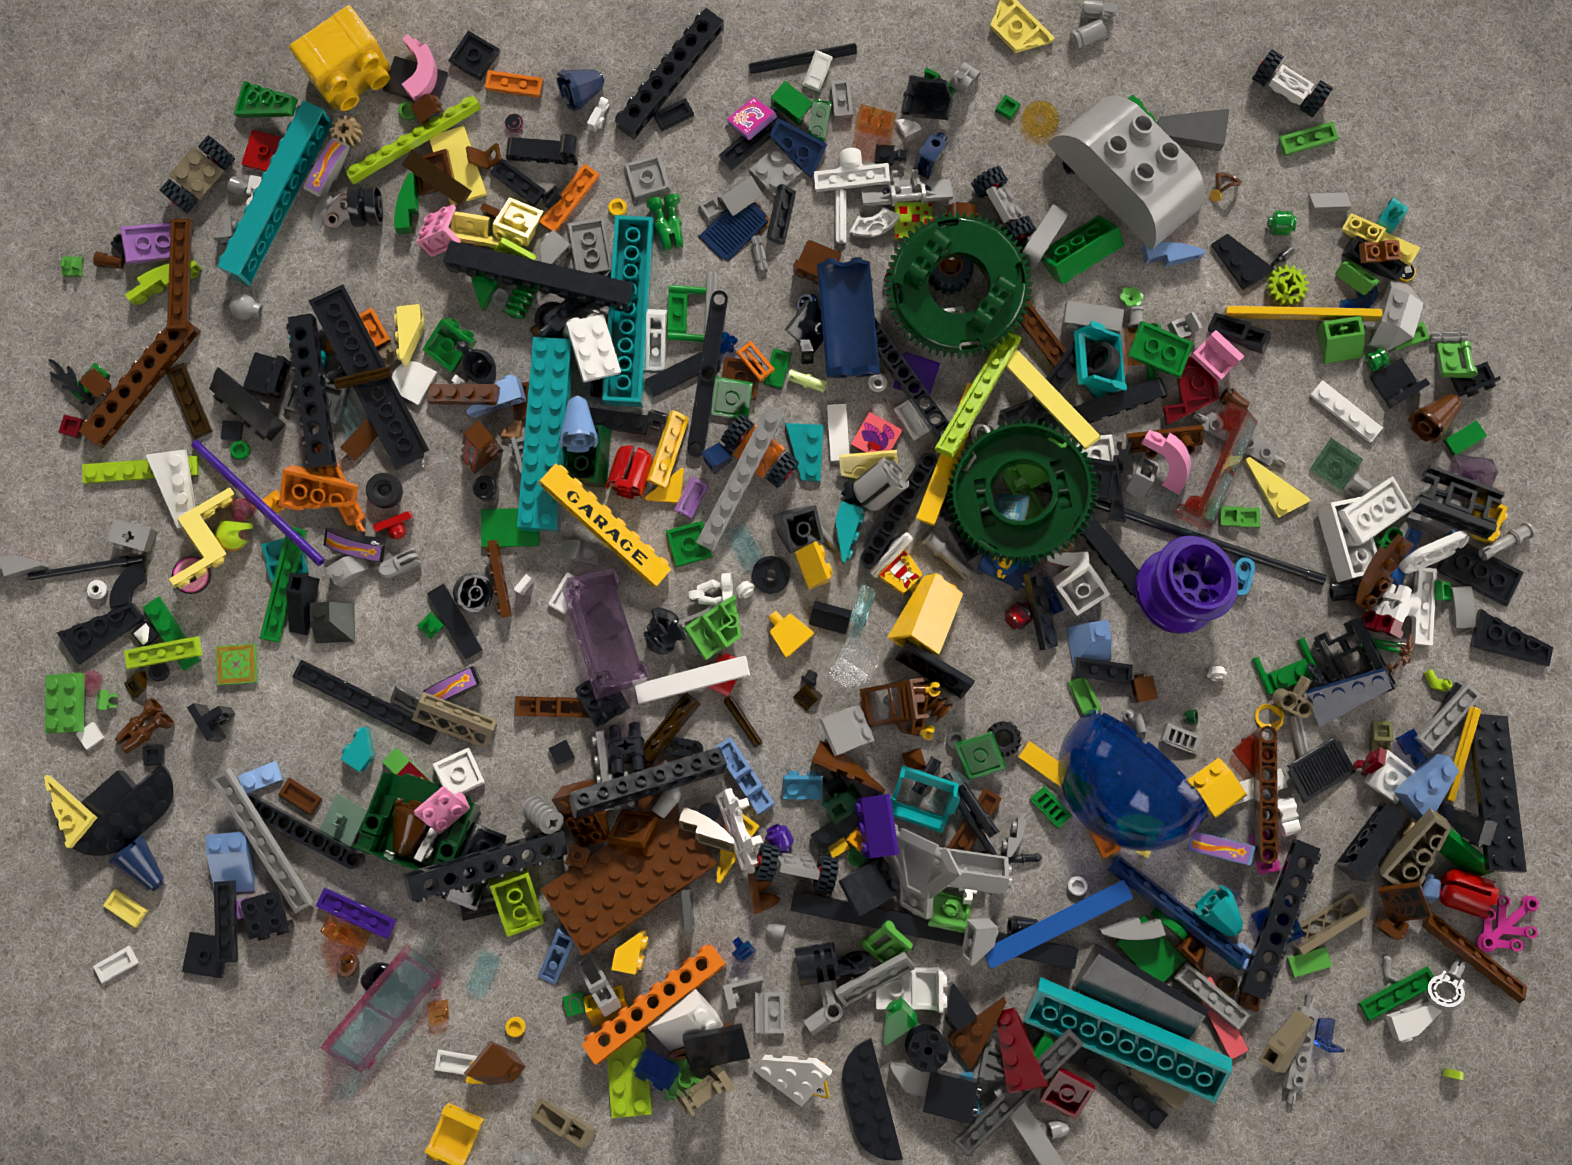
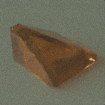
[428,999,449,1027]

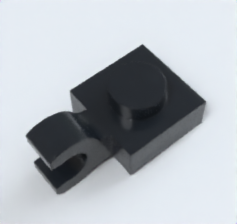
[875,144,907,166]

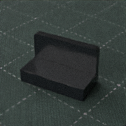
[809,601,852,634]

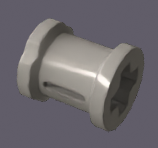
[1127,306,1144,329]

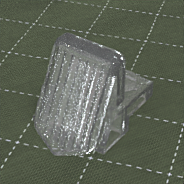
[828,637,880,692]

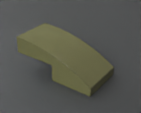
[1370,721,1394,753]

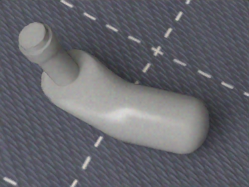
[1383,956,1398,982]

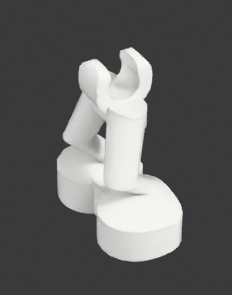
[689,573,734,606]

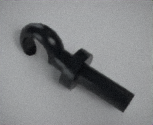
[1270,247,1294,267]

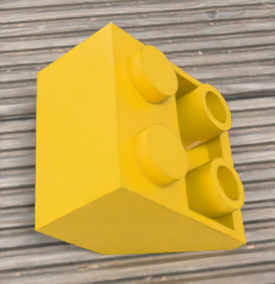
[795,541,833,590]
[611,930,649,974]

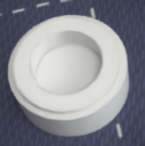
[1067,876,1088,896]

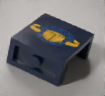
[975,543,1036,591]

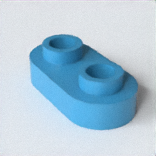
[1234,558,1255,596]

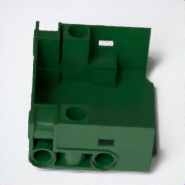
[352,772,481,882]

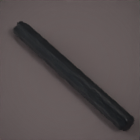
[749,43,857,74]

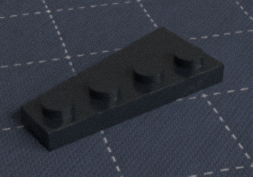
[56,603,145,664]
[1470,609,1553,667]

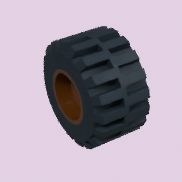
[928,257,974,294]

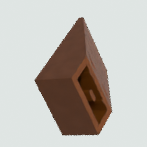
[551,779,610,847]

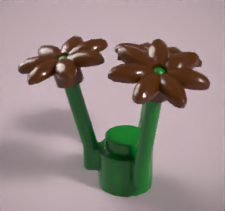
[1362,633,1414,674]

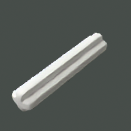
[835,189,846,244]
[870,532,913,578]

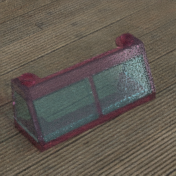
[320,944,443,1073]

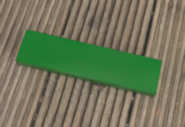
[1358,966,1434,1021]

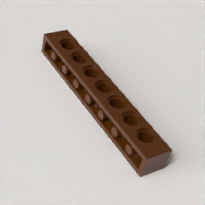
[79,322,201,448]

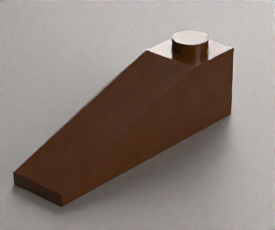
[811,739,886,793]

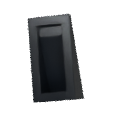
[800,339,814,364]

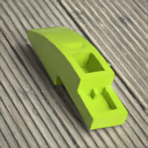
[125,261,202,306]

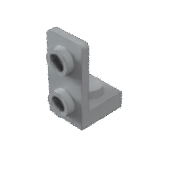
[723,972,763,1010]

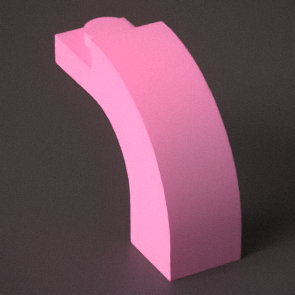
[402,34,437,102]
[1142,430,1191,495]

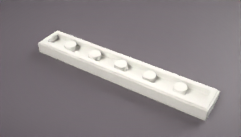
[635,656,750,704]

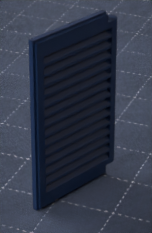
[698,202,769,261]

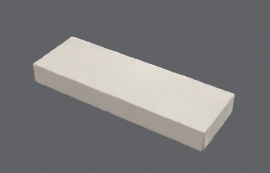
[827,404,849,462]

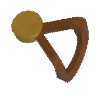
[1210,172,1242,202]

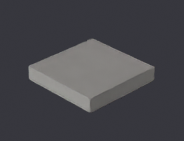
[624,154,671,200]

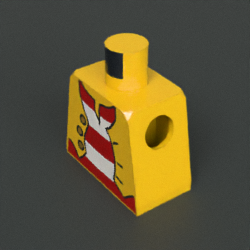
[878,549,923,595]

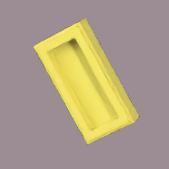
[103,889,148,928]

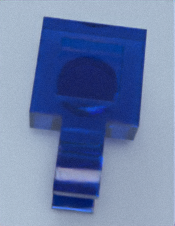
[1395,728,1427,766]

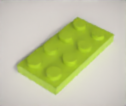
[605,1031,652,1118]

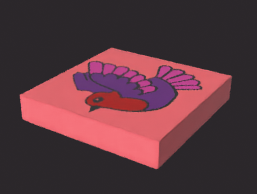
[851,412,903,453]

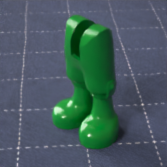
[646,194,683,251]

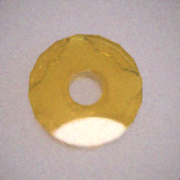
[1021,100,1059,138]

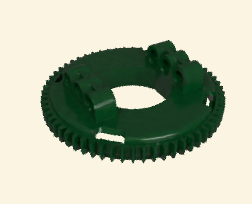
[885,211,1033,359]
[947,418,1098,566]

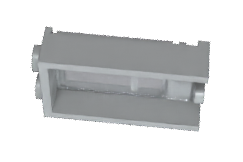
[939,847,1012,896]

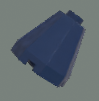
[556,69,605,111]

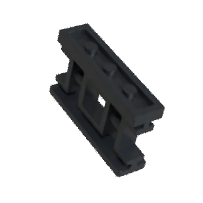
[1412,465,1505,539]
[1313,616,1398,694]

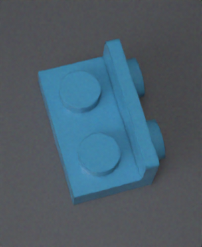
[783,771,823,800]

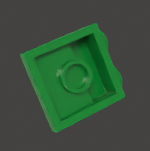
[422,318,477,372]

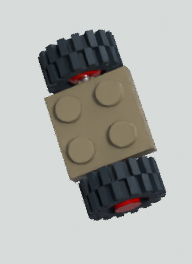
[159,135,235,213]

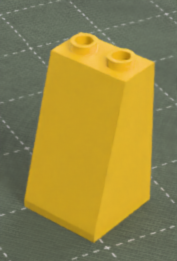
[887,573,963,655]

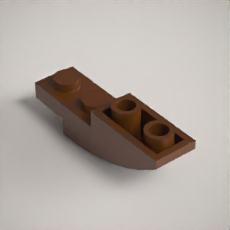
[1356,534,1415,611]

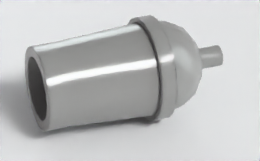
[652,786,681,818]

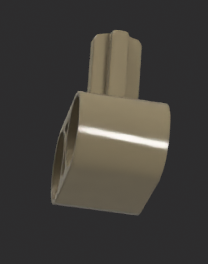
[1272,676,1314,718]

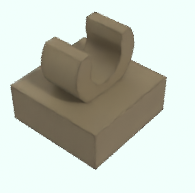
[378,342,398,367]

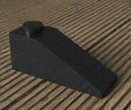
[1438,803,1497,847]

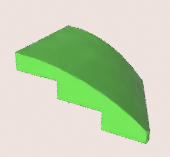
[683,595,742,660]

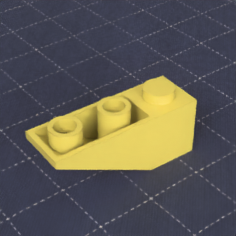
[394,304,425,367]

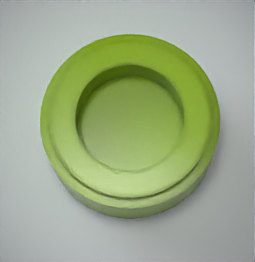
[1442,1068,1465,1081]

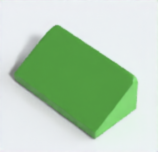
[1335,260,1380,295]

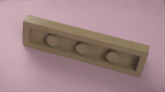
[412,692,497,749]
[1290,892,1370,955]

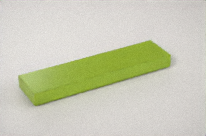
[123,636,203,670]

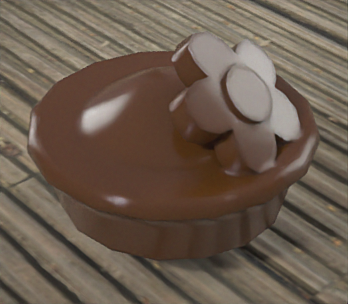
[337,952,360,978]

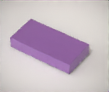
[674,476,709,519]

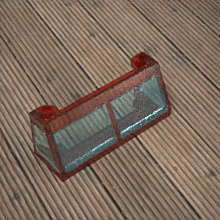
[1175,402,1258,528]

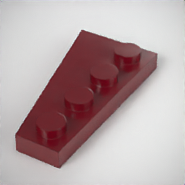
[997,1007,1049,1094]

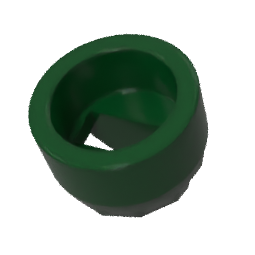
[1183,709,1198,725]

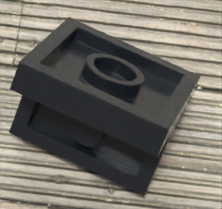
[187,703,235,742]

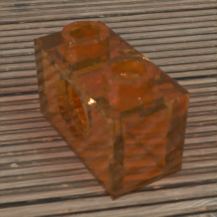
[855,104,897,139]

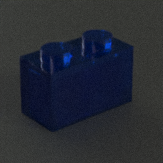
[633,1046,681,1091]

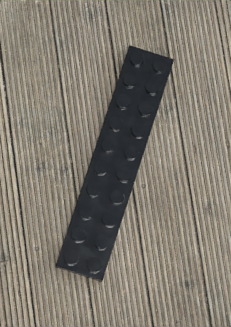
[308,284,431,470]

